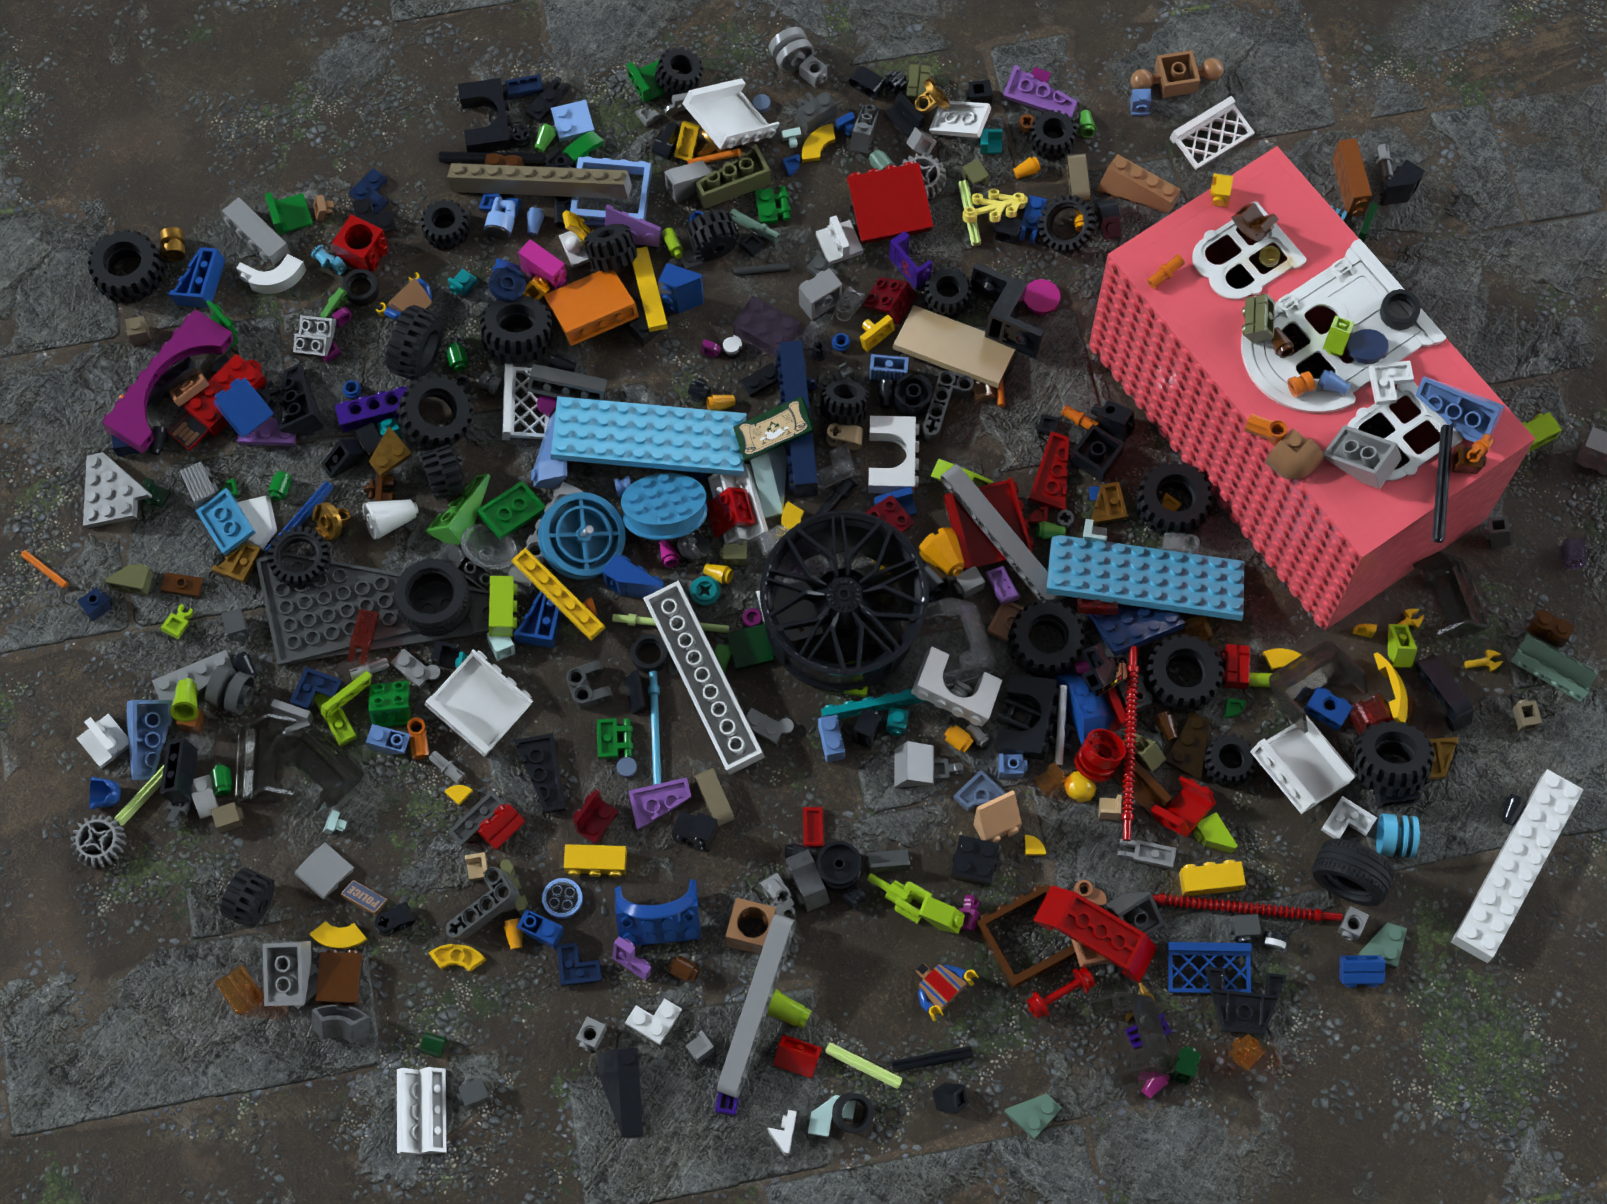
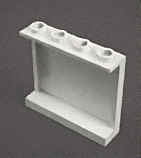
[682,78,780,150]
[425,649,533,757]
[1250,714,1357,814]

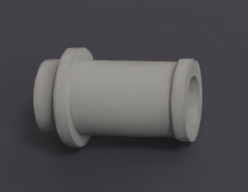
[965,724,990,748]

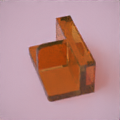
[215,964,264,1015]

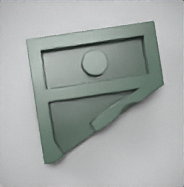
[1358,922,1407,968]
[1004,1093,1062,1139]

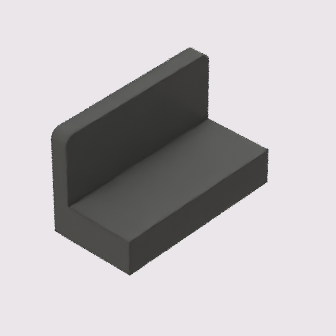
[868,849,910,874]

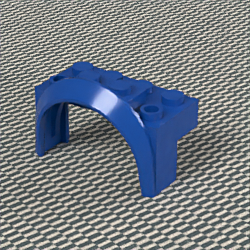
[615,879,701,946]

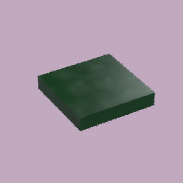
[1358,202,1379,243]
[727,624,774,671]

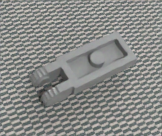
[1117,839,1177,869]

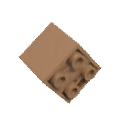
[725,898,776,955]

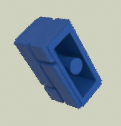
[1339,955,1385,988]

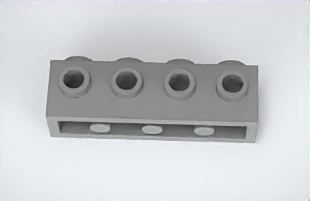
[222,197,290,266]

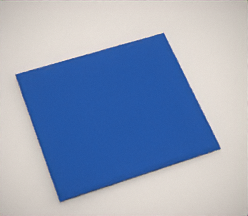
[1089,486,1100,501]

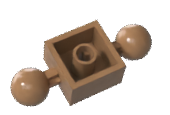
[1130,50,1224,98]

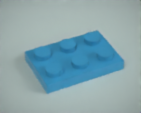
[196,488,256,556]

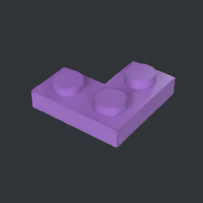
[612,937,651,981]

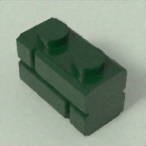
[1170,1046,1201,1085]

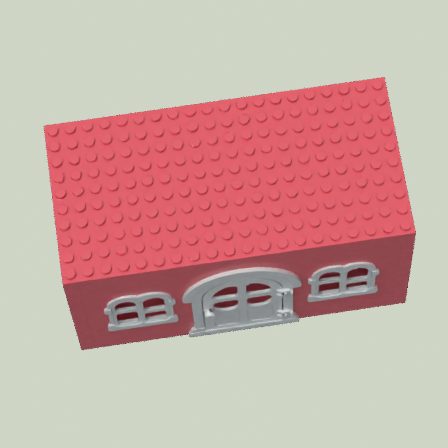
[1089,146,1535,631]

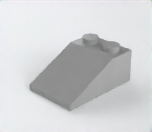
[1323,425,1402,489]
[263,941,312,1006]

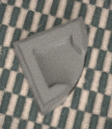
[635,109,661,127]

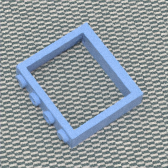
[570,156,652,226]

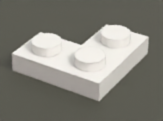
[1368,361,1414,405]
[1321,796,1377,839]
[625,998,682,1045]

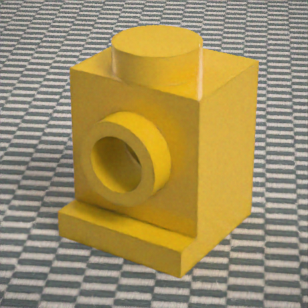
[1210,173,1234,207]

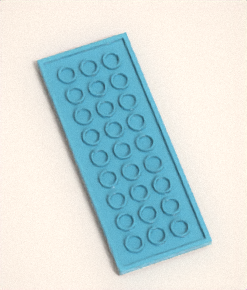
[551,396,747,476]
[1046,535,1244,621]

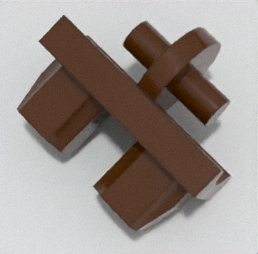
[363,473,396,501]

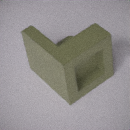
[961,159,989,185]

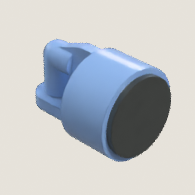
[484,197,516,239]

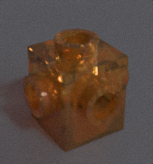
[1229,1034,1266,1071]

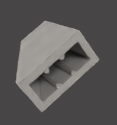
[664,160,713,204]

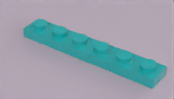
[821,689,928,719]

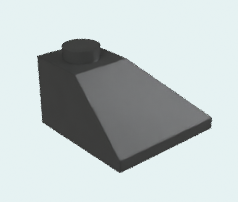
[1106,891,1164,935]

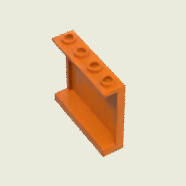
[543,270,639,346]

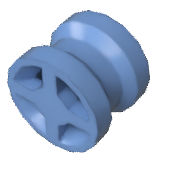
[614,476,631,497]

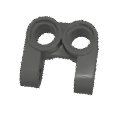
[566,660,614,710]

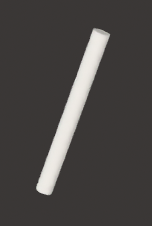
[1055,685,1068,765]

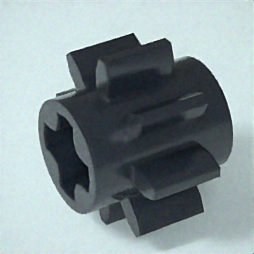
[885,70,907,93]
[688,378,711,403]

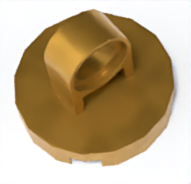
[915,77,951,113]
[695,127,731,157]
[312,502,351,541]

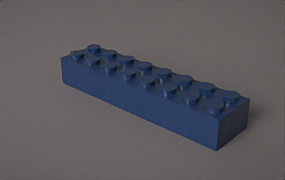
[776,340,818,498]

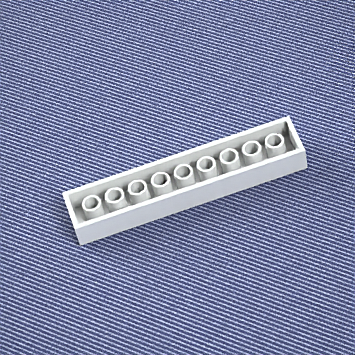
[643,581,765,775]
[1451,769,1584,963]

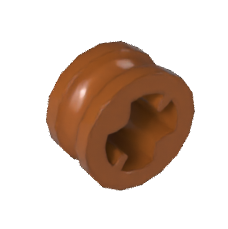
[1019,114,1035,133]

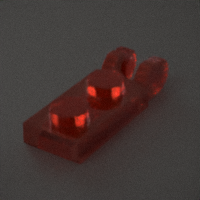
[348,609,380,665]

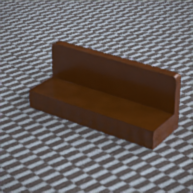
[1112,760,1172,818]

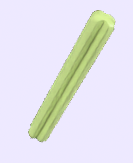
[958,180,981,247]
[114,765,164,826]
[826,1043,902,1089]

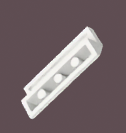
[708,464,769,544]
[397,1067,446,1155]

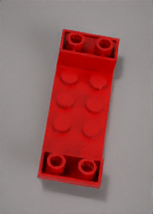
[1033,885,1157,983]

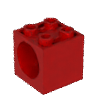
[332,214,388,273]

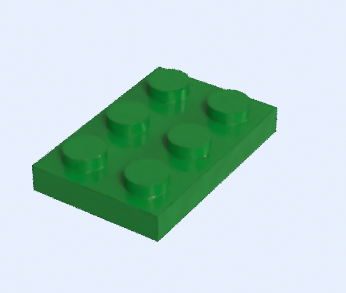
[477,481,546,541]

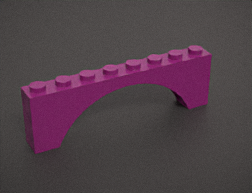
[102,309,234,454]

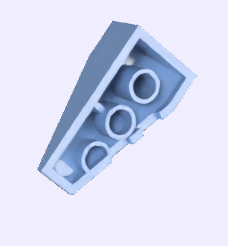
[1415,376,1505,442]
[531,411,567,489]
[127,700,173,780]

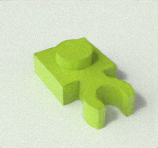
[161,604,193,639]

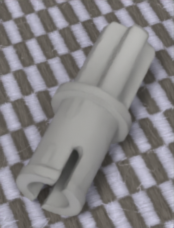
[1377,144,1393,180]
[349,658,389,681]
[429,751,465,784]

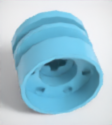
[1376,813,1420,859]

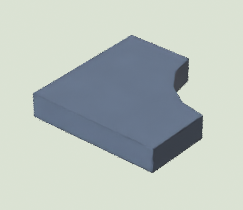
[953,769,1006,812]

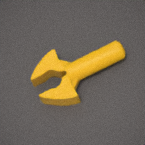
[1398,609,1424,630]
[1464,650,1503,673]

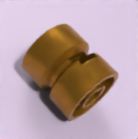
[160,227,185,262]

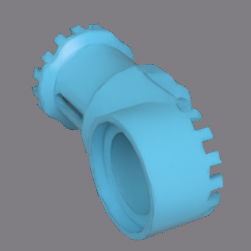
[311,245,348,275]

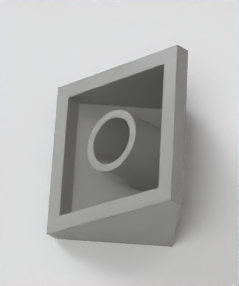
[894,741,934,788]

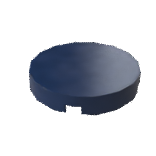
[488,266,526,302]
[1347,329,1389,364]

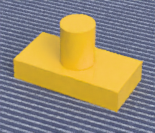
[674,121,701,161]
[860,315,895,352]

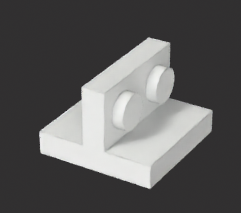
[816,215,863,264]
[76,713,129,769]

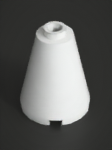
[362,499,419,539]

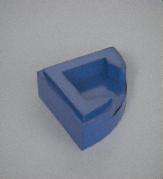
[782,154,800,177]

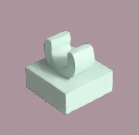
[781,127,801,148]
[323,810,347,835]

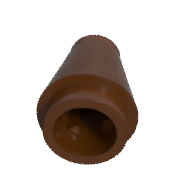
[1271,327,1294,358]
[1154,710,1178,741]

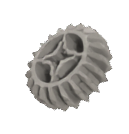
[900,153,946,199]
[70,814,126,869]

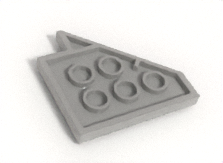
[83,452,152,528]

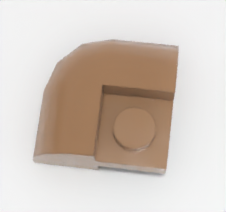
[1265,428,1324,480]

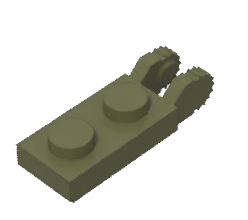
[500,859,529,917]

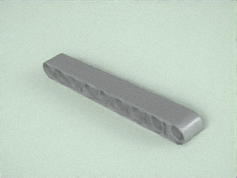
[940,464,1065,604]
[717,914,796,1098]

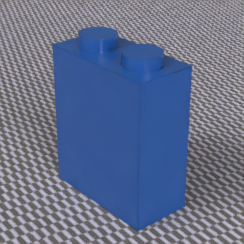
[213,378,274,439]

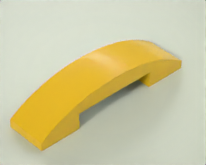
[1374,652,1408,723]

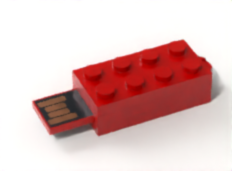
[169,354,266,451]

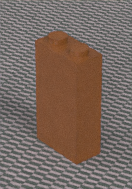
[1332,138,1372,217]

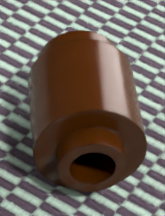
[668,955,700,983]

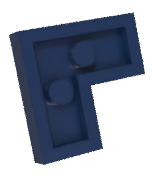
[348,168,388,215]
[289,667,343,711]
[557,943,602,987]

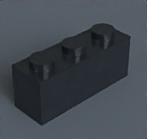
[160,738,198,805]

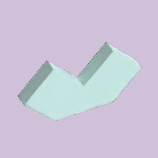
[808,1095,856,1138]

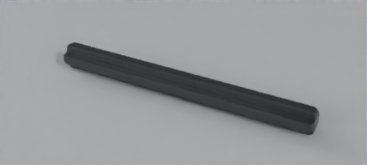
[438,151,547,164]
[1432,424,1453,543]

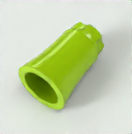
[170,678,198,722]
[766,989,811,1029]

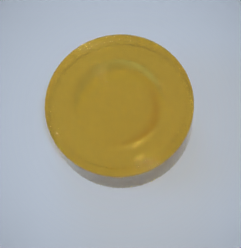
[1259,246,1280,267]

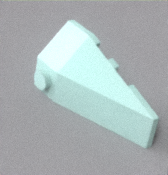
[749,446,787,519]

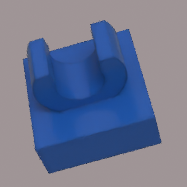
[834,112,855,136]

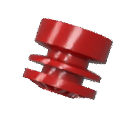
[1074,728,1126,782]

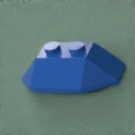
[1055,672,1114,745]

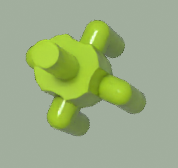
[867,873,933,924]

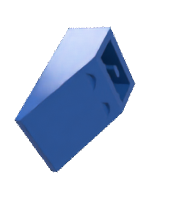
[602,554,664,598]

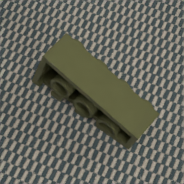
[696,144,772,209]

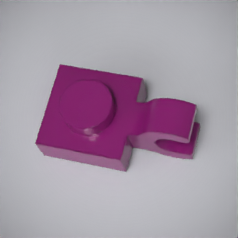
[958,895,979,931]

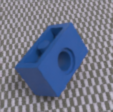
[1303,687,1353,731]

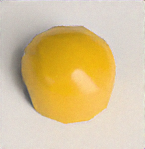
[1064,771,1096,803]

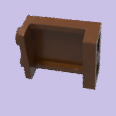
[315,949,364,1007]

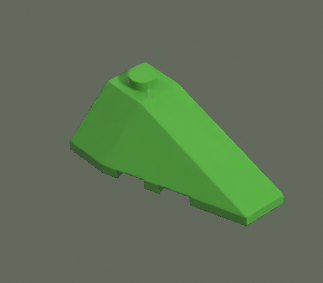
[425,473,490,545]

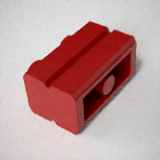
[1220,644,1250,689]
[477,804,525,850]

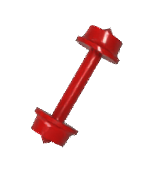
[1026,967,1095,1019]

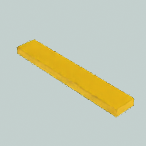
[632,246,668,332]
[511,548,605,641]

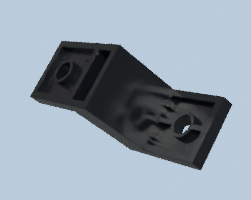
[970,262,1044,359]

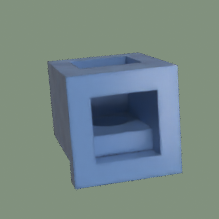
[1130,89,1152,116]
[998,753,1027,779]

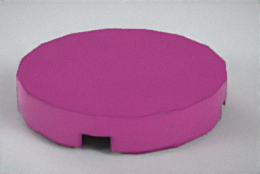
[1024,279,1060,315]

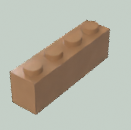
[1096,154,1181,214]

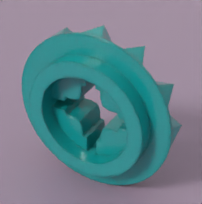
[690,576,721,606]

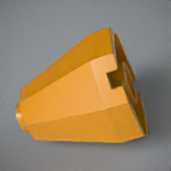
[919,528,964,576]

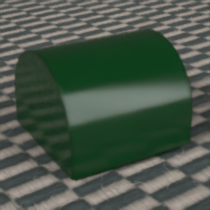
[420,1032,447,1059]

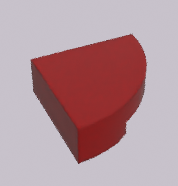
[1028,506,1049,525]

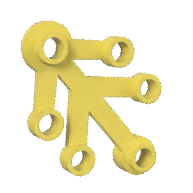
[963,189,1028,223]

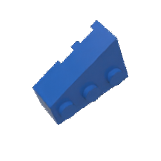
[168,247,225,308]
[514,591,562,648]

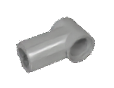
[759,873,791,905]

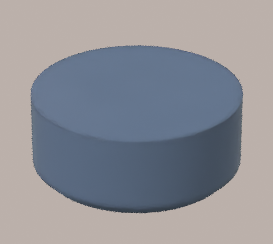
[753,94,771,113]
[617,757,637,778]

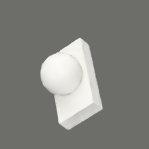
[559,231,590,268]

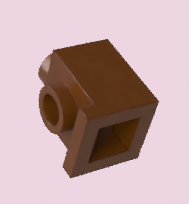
[1452,445,1487,474]

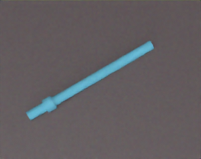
[648,671,661,785]

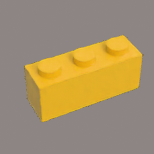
[564,844,627,878]
[1179,860,1246,897]

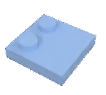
[551,100,595,142]

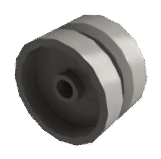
[769,27,815,73]

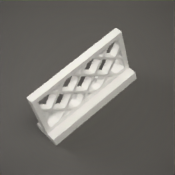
[1170,96,1255,170]
[502,363,549,440]

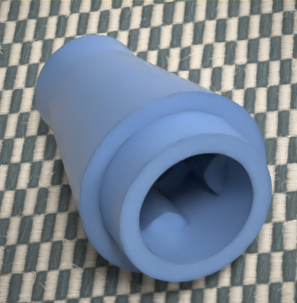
[527,207,545,236]
[1318,370,1350,395]

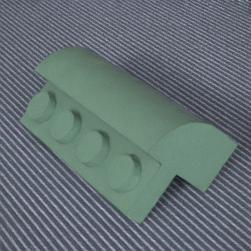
[1510,632,1598,702]

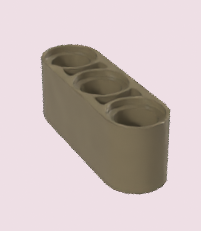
[1066,154,1090,202]
[694,768,735,826]

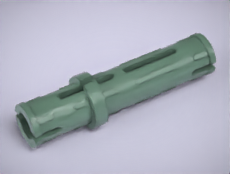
[730,208,781,244]

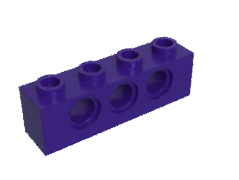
[335,386,409,433]

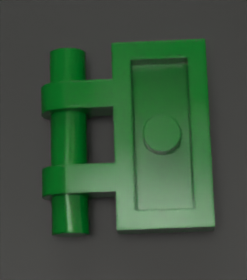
[755,186,792,225]
[597,718,634,759]

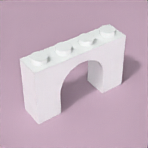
[868,416,919,494]
[911,647,1002,727]

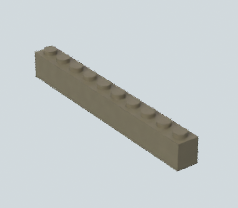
[447,163,632,199]

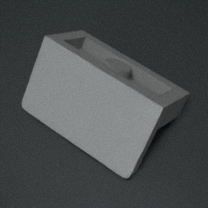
[268,699,314,738]

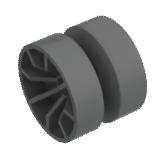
[205,665,255,715]

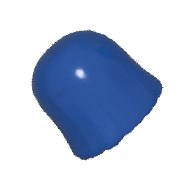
[89,777,121,810]

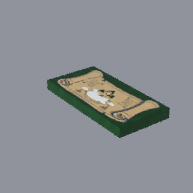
[733,396,815,462]

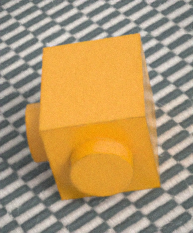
[523,274,550,300]

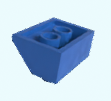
[658,263,704,314]

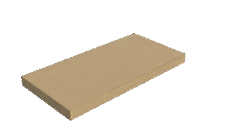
[893,305,1016,388]

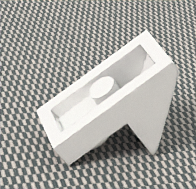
[191,775,218,819]
[768,1110,797,1157]

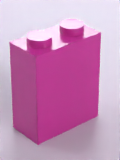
[518,239,568,291]

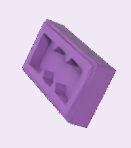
[985,566,1019,606]

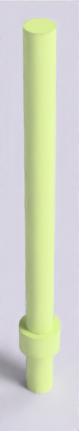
[612,614,730,633]

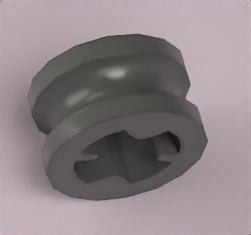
[1056,510,1074,529]

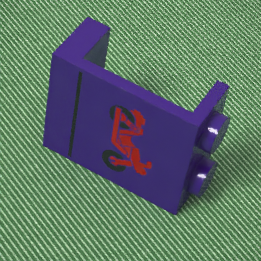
[889,231,932,290]

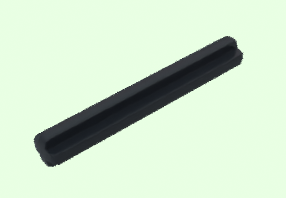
[892,1046,973,1072]

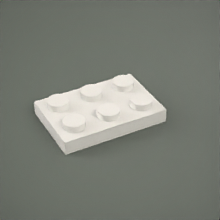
[929,101,991,138]

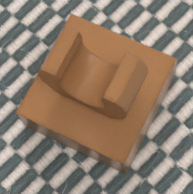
[313,195,334,221]

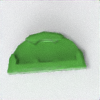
[320,287,347,318]

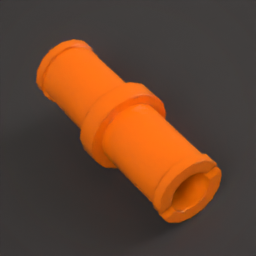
[1147,254,1185,290]
[1061,405,1100,430]
[1467,434,1494,463]

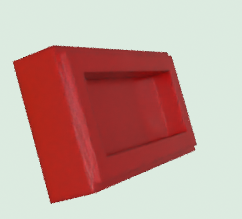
[803,807,824,848]

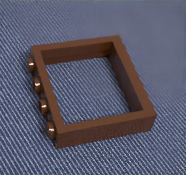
[976,884,1076,990]

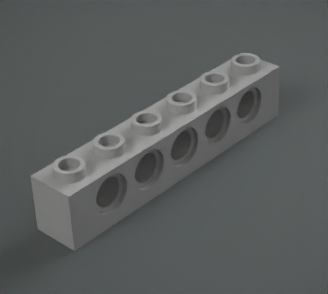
[508,482,583,594]

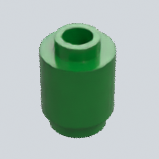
[446,342,469,372]
[267,471,292,501]
[210,765,233,796]

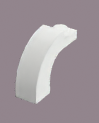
[236,254,306,294]

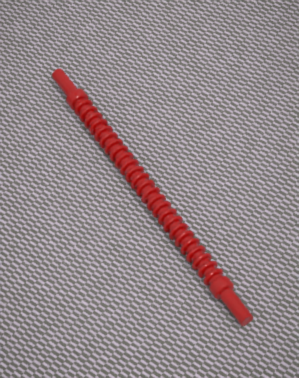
[1121,646,1139,841]
[1152,893,1343,922]

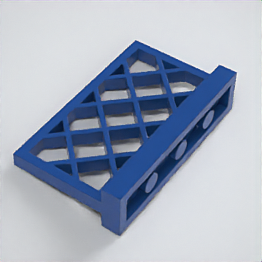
[1166,942,1252,993]

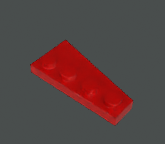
[1028,431,1069,511]

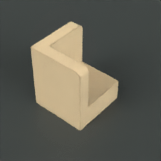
[1099,794,1122,820]
[465,852,489,881]

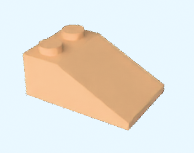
[973,790,1021,843]

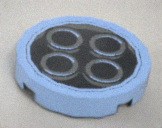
[542,878,583,919]

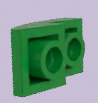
[563,131,604,163]

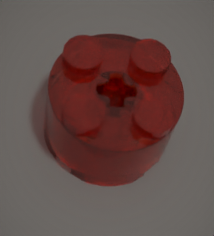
[1349,694,1395,736]

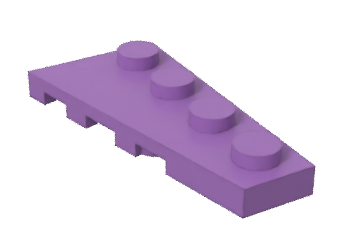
[1003,65,1077,118]

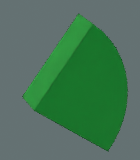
[219,478,239,498]
[1224,698,1247,719]

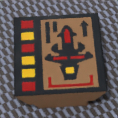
[1097,660,1127,697]

